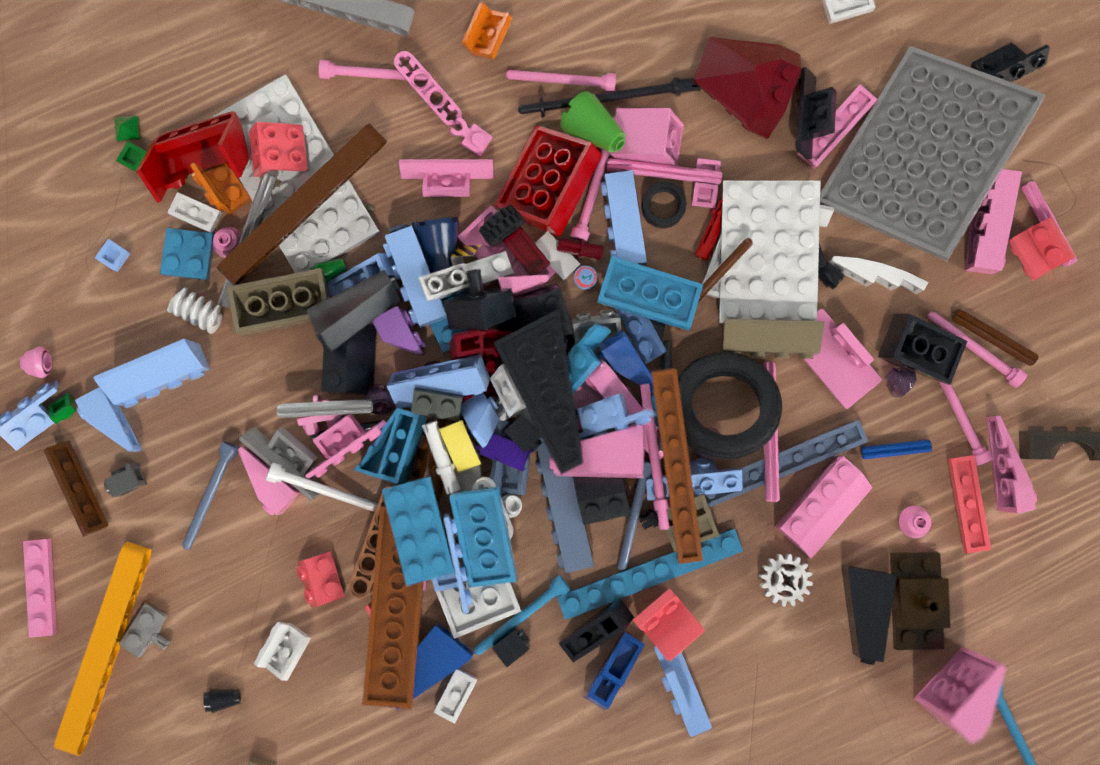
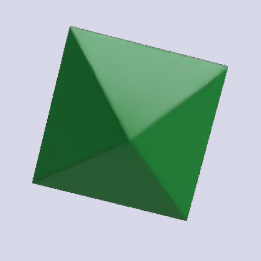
[114,116,140,142]

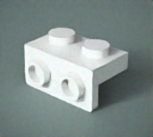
[254,622,311,681]

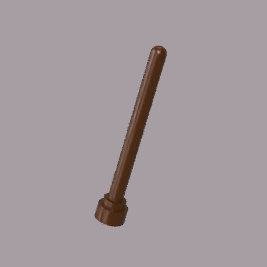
[675,238,753,330]

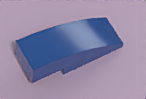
[584,632,645,710]

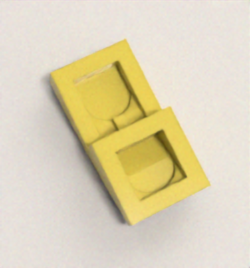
[440,420,481,473]

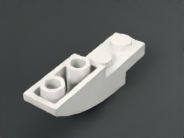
[418,251,514,301]

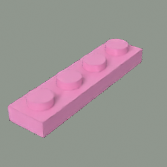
[797,84,878,170]
[23,539,57,638]

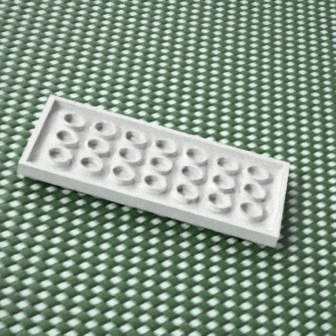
[211,74,380,273]

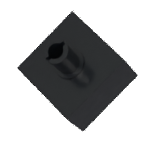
[444,269,516,330]

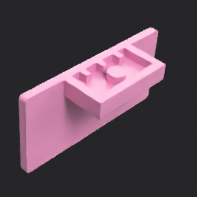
[803,309,882,409]

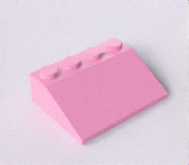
[914,646,1006,744]

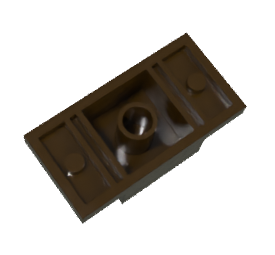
[890,552,951,650]

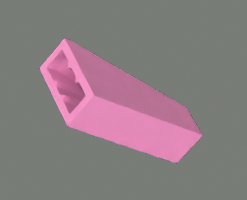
[550,425,645,478]

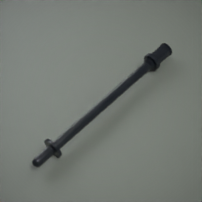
[518,77,701,118]

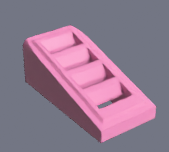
[498,275,549,296]

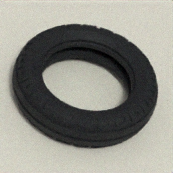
[678,352,782,459]

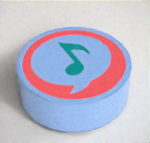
[574,266,597,290]

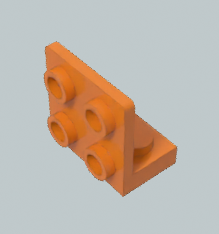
[190,163,252,215]

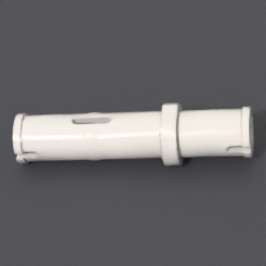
[422,420,461,494]

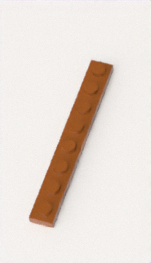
[651,368,703,564]

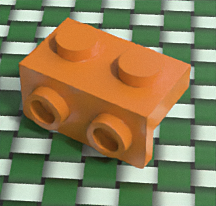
[462,2,513,60]

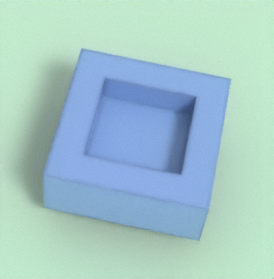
[95,239,131,272]

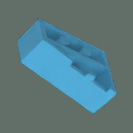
[354,408,427,484]

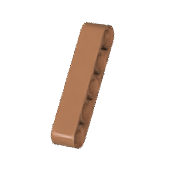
[349,484,399,598]

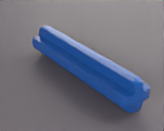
[860,440,932,459]

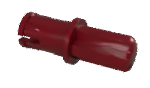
[556,238,604,260]

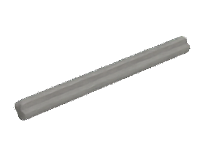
[218,173,276,307]

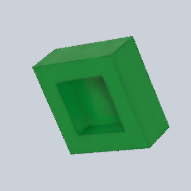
[116,141,147,173]
[48,392,76,424]

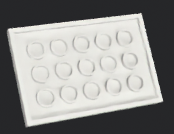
[719,181,820,323]

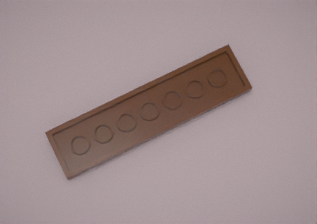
[362,506,424,709]

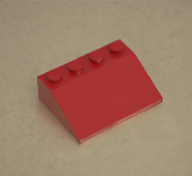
[494,125,603,237]

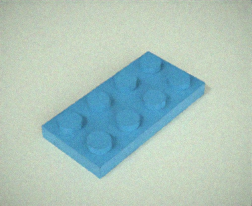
[597,256,703,331]
[382,477,455,586]
[450,487,518,588]

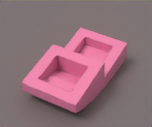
[692,158,721,208]

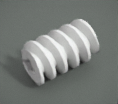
[167,287,223,334]

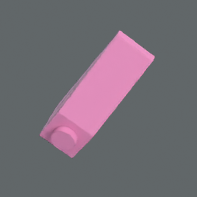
[238,446,301,515]

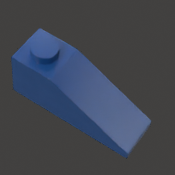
[599,330,654,393]

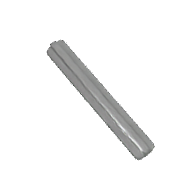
[277,399,373,418]

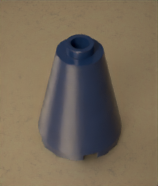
[412,217,459,274]

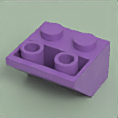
[373,306,426,356]

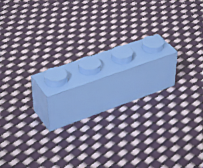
[600,170,647,266]
[383,226,447,328]
[387,354,490,409]

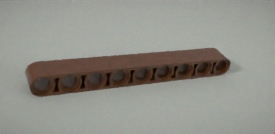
[217,123,387,285]

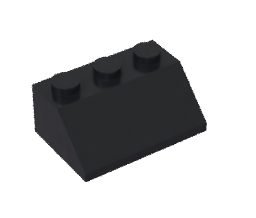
[321,324,377,395]

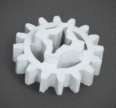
[759,553,813,607]

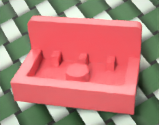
[297,551,345,607]

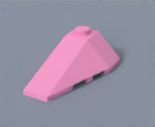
[986,416,1037,513]

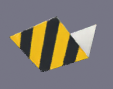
[451,245,481,266]

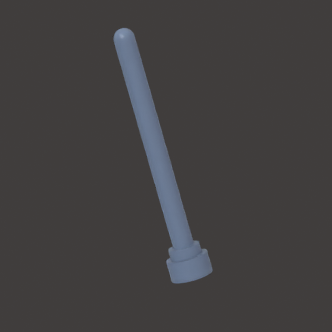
[182,441,240,550]
[618,459,652,571]

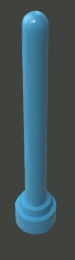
[474,575,571,655]
[996,684,1036,765]

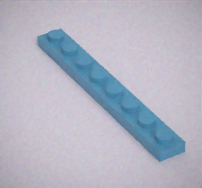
[557,528,743,620]

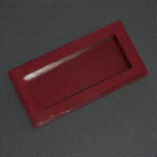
[503,227,551,275]

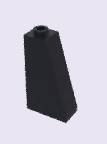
[306,270,400,353]
[842,565,897,665]

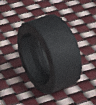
[641,181,687,229]

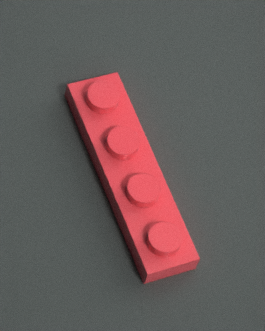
[948,455,991,553]

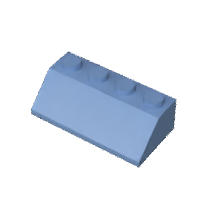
[94,339,210,408]

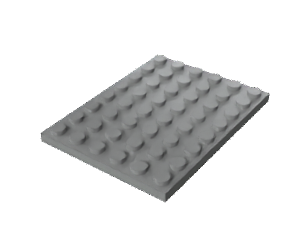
[820,46,1045,261]

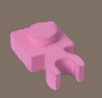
[449,117,493,157]

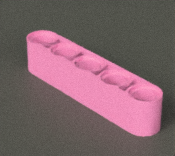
[585,359,663,460]

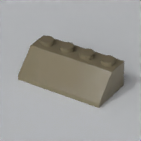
[227,268,331,337]
[722,319,824,359]

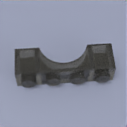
[1019,426,1100,461]

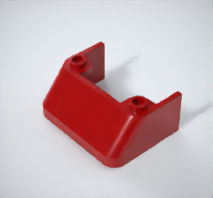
[136,111,250,203]

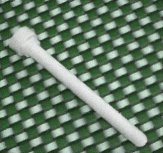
[266,462,378,512]

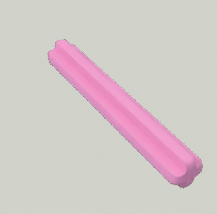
[1022,181,1077,266]

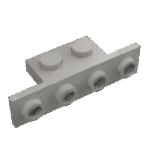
[239,427,321,501]

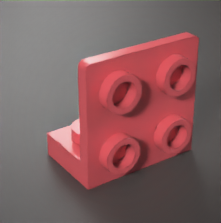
[248,122,308,177]
[1009,216,1075,281]
[633,588,705,662]

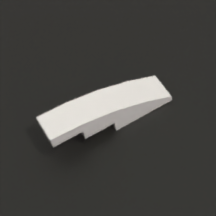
[827,256,929,294]

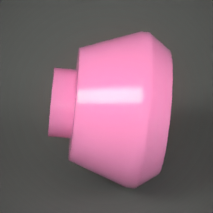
[213,227,242,258]
[20,346,52,379]
[899,506,932,538]

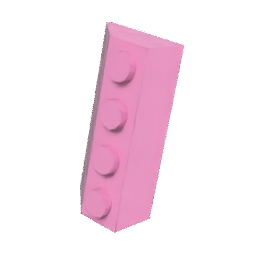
[775,456,873,559]

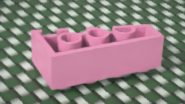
[965,169,1022,274]

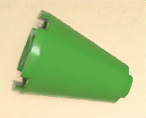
[560,91,625,153]

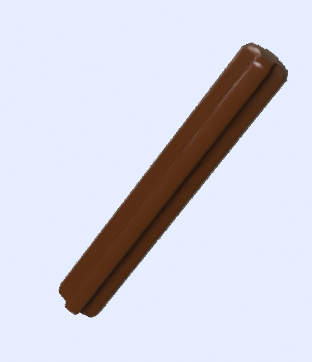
[952,309,1039,366]

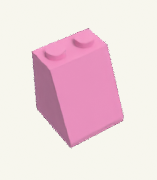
[610,108,684,166]

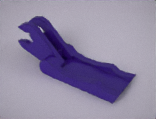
[467,430,531,471]

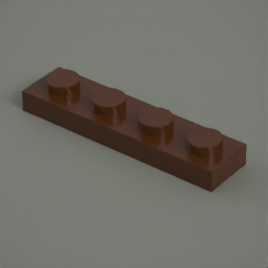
[44,441,109,537]

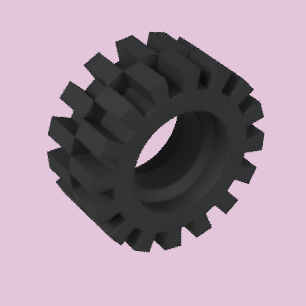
[479,204,524,247]

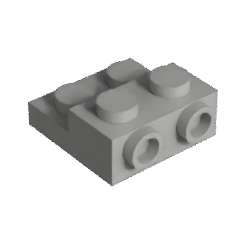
[572,310,622,365]

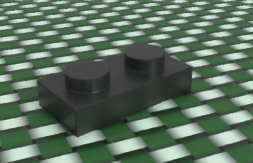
[411,388,463,421]

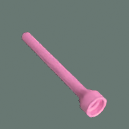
[319,60,431,82]
[505,70,616,92]
[570,149,610,243]
[927,311,1028,388]
[939,382,994,466]

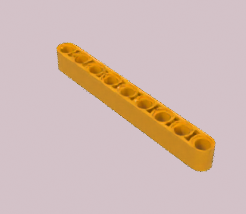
[54,541,152,756]

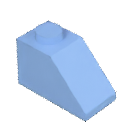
[461,392,500,448]

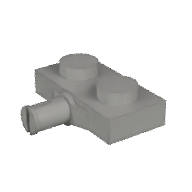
[119,603,170,658]

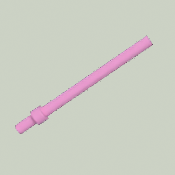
[640,384,669,530]

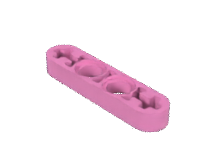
[394,51,463,128]

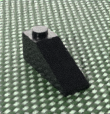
[559,598,634,663]

